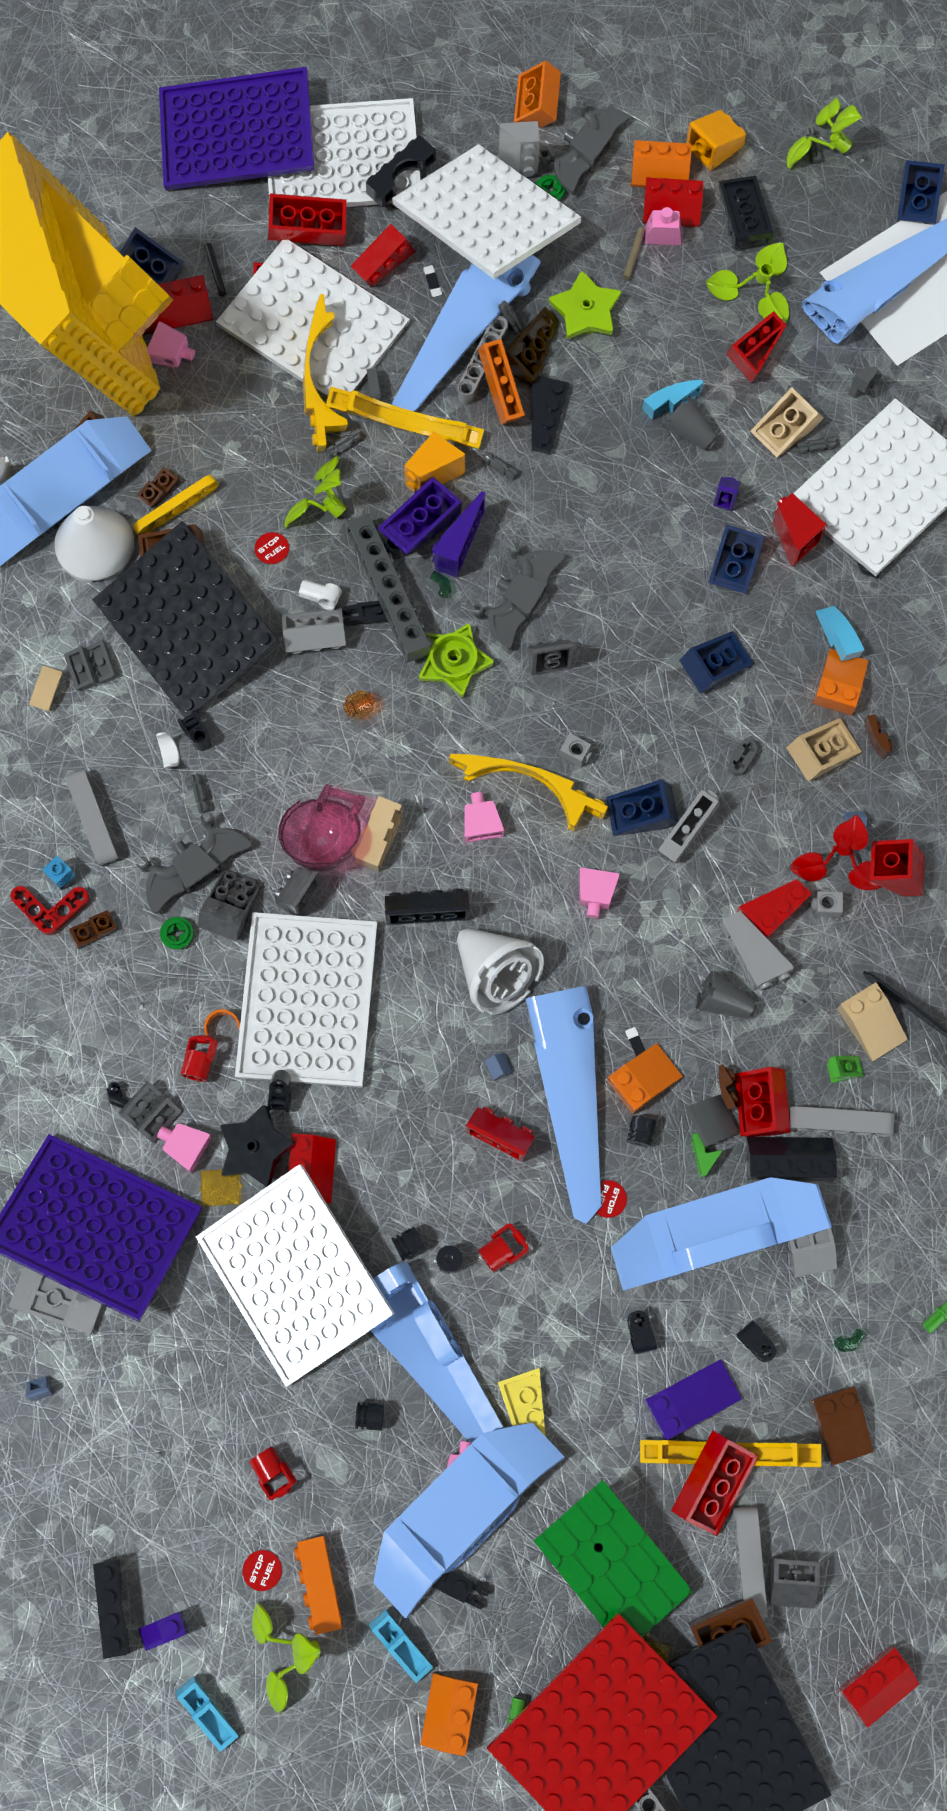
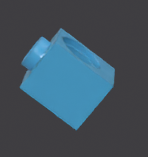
[42,856,76,890]

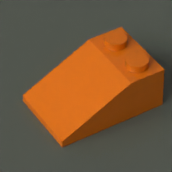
[813,649,869,716]
[607,1043,683,1115]

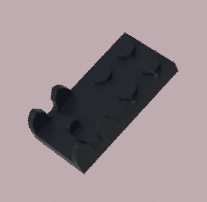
[718,176,773,249]

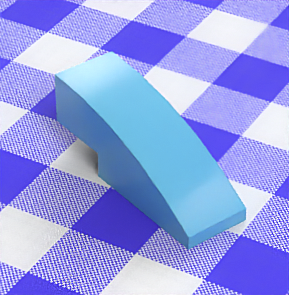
[642,380,704,420]
[816,606,864,662]
[369,1609,433,1683]
[176,1676,239,1752]

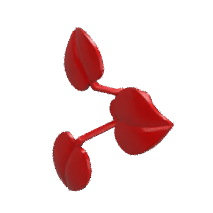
[790,814,881,891]

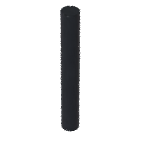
[204,243,227,296]

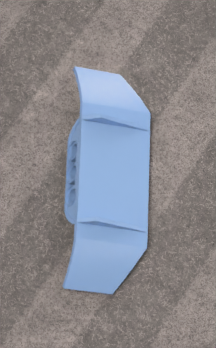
[0,417,152,566]
[611,1177,832,1291]
[373,1423,564,1619]

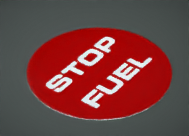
[254,532,289,564]
[596,1180,627,1218]
[242,1550,282,1591]

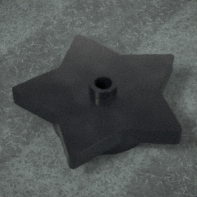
[220,1105,296,1187]

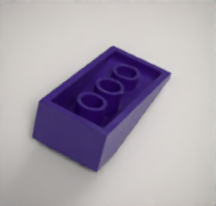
[378,477,462,555]
[432,491,486,578]
[643,1359,742,1440]

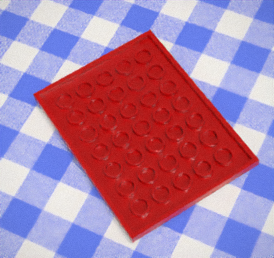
[487,1613,718,1811]

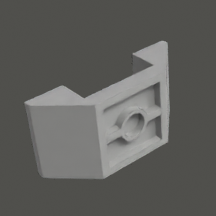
[788,1203,837,1278]
[9,1267,102,1335]

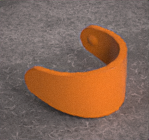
[204,1009,240,1036]

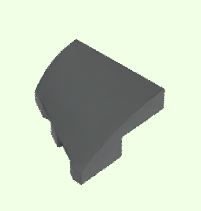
[848,367,882,398]

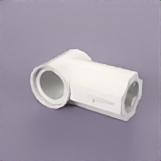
[299,580,342,610]

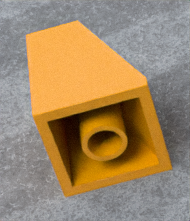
[686,110,747,171]
[404,432,465,492]

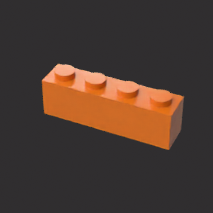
[478,339,525,425]
[294,1535,343,1635]

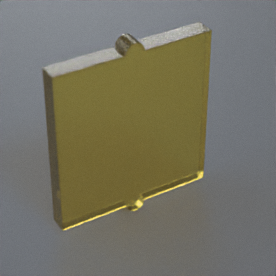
[199,1169,241,1207]

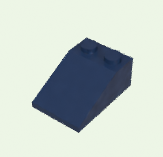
[897,160,945,224]
[119,227,184,284]
[708,524,766,594]
[679,631,754,694]
[606,779,678,836]

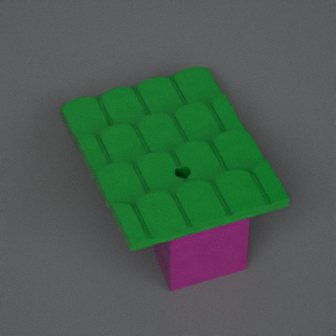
[534,1480,693,1637]

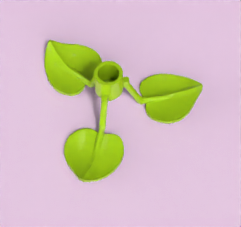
[787,98,862,170]
[706,243,789,323]
[284,455,346,529]
[252,1603,320,1714]

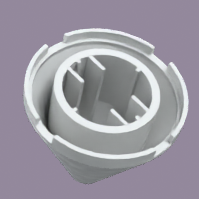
[55,506,135,583]
[457,928,544,1015]

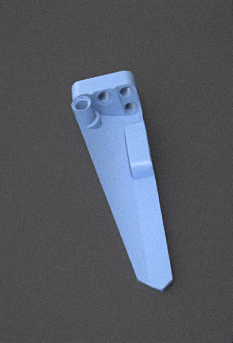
[802,218,947,344]
[391,255,541,412]
[526,986,601,1224]
[370,1262,504,1442]

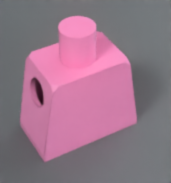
[645,207,682,245]
[147,322,195,367]
[465,792,504,843]
[579,867,619,919]
[157,1123,212,1173]

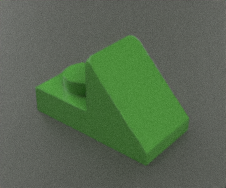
[827,1056,864,1083]
[690,1133,722,1179]

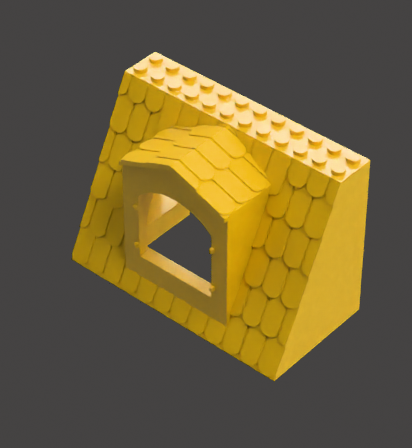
[0,132,173,417]

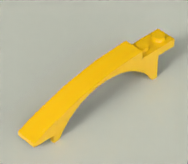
[303,294,348,452]
[325,386,484,449]
[449,754,608,832]
[640,1440,822,1467]

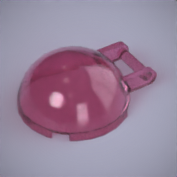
[278,784,365,871]

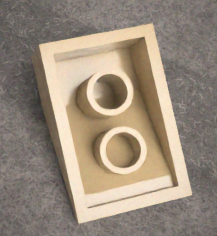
[750,387,823,458]
[786,718,862,782]
[837,982,908,1062]

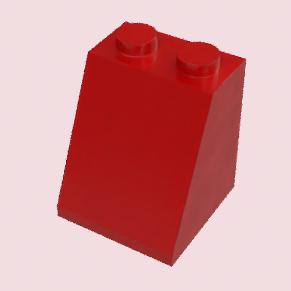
[773,493,827,566]
[870,839,925,897]

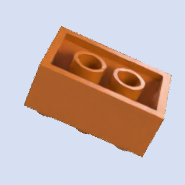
[514,60,561,127]
[631,140,692,187]
[420,1673,478,1756]

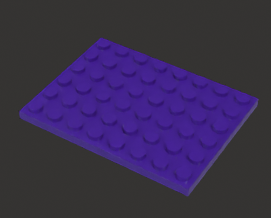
[159,67,315,190]
[0,1134,202,1322]

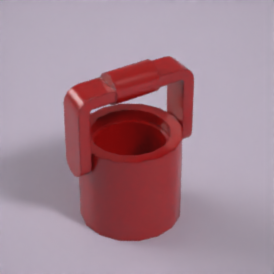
[180,1035,218,1082]
[478,1223,529,1273]
[248,1446,297,1500]

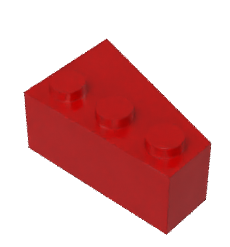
[351,224,416,287]
[726,311,787,384]
[735,879,812,939]

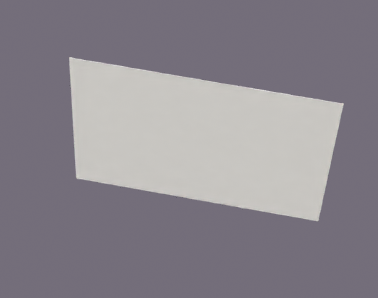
[820,191,947,366]

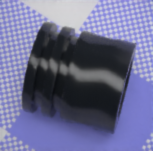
[626,1116,657,1148]
[391,1226,426,1262]
[436,1245,463,1274]
[355,1402,384,1431]

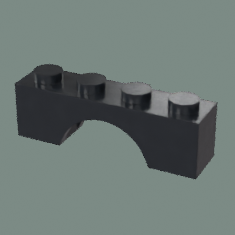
[366,135,436,208]
[93,1559,130,1659]

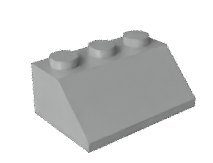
[499,121,540,177]
[282,608,346,654]

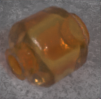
[343,690,375,720]

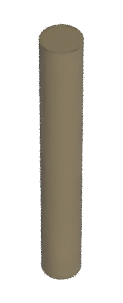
[623,227,646,280]

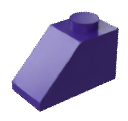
[713,477,740,511]
[138,1611,189,1651]

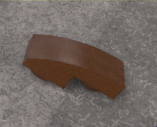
[137,467,180,508]
[864,714,892,759]
[69,910,117,949]
[719,1064,739,1112]

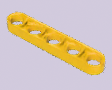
[133,475,218,535]

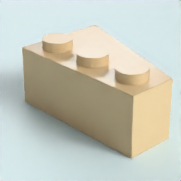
[353,796,403,872]

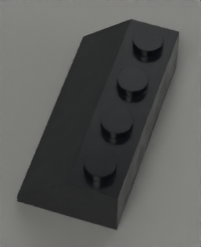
[385,889,470,925]
[746,1137,837,1181]

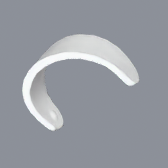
[156,732,180,769]

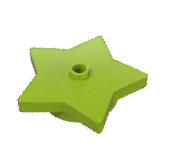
[548,271,621,339]
[419,623,493,698]

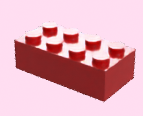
[268,193,347,246]

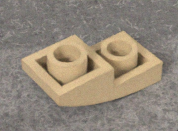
[29,665,63,711]

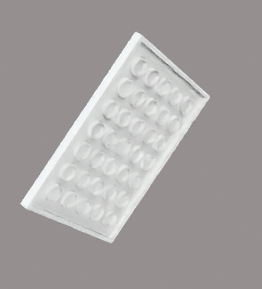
[268,98,420,207]
[392,144,581,279]
[216,240,410,398]
[793,398,947,576]
[235,912,377,1088]
[196,1164,395,1387]

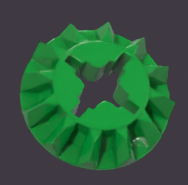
[536,175,565,201]
[160,917,193,950]

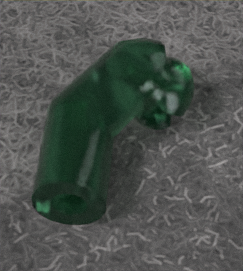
[430,571,452,598]
[834,1328,866,1352]

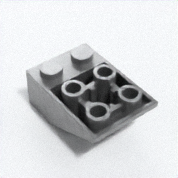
[198,869,262,941]

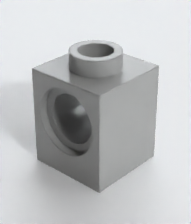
[559,733,592,768]
[811,891,843,918]

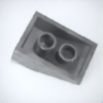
[527,639,574,676]

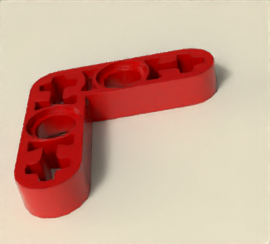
[10,886,90,936]

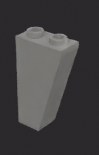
[658,789,721,863]
[720,911,794,991]

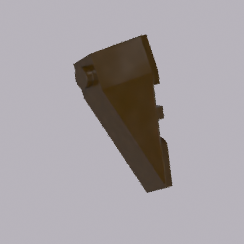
[505,307,558,383]

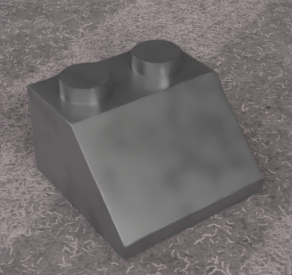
[275,866,320,916]

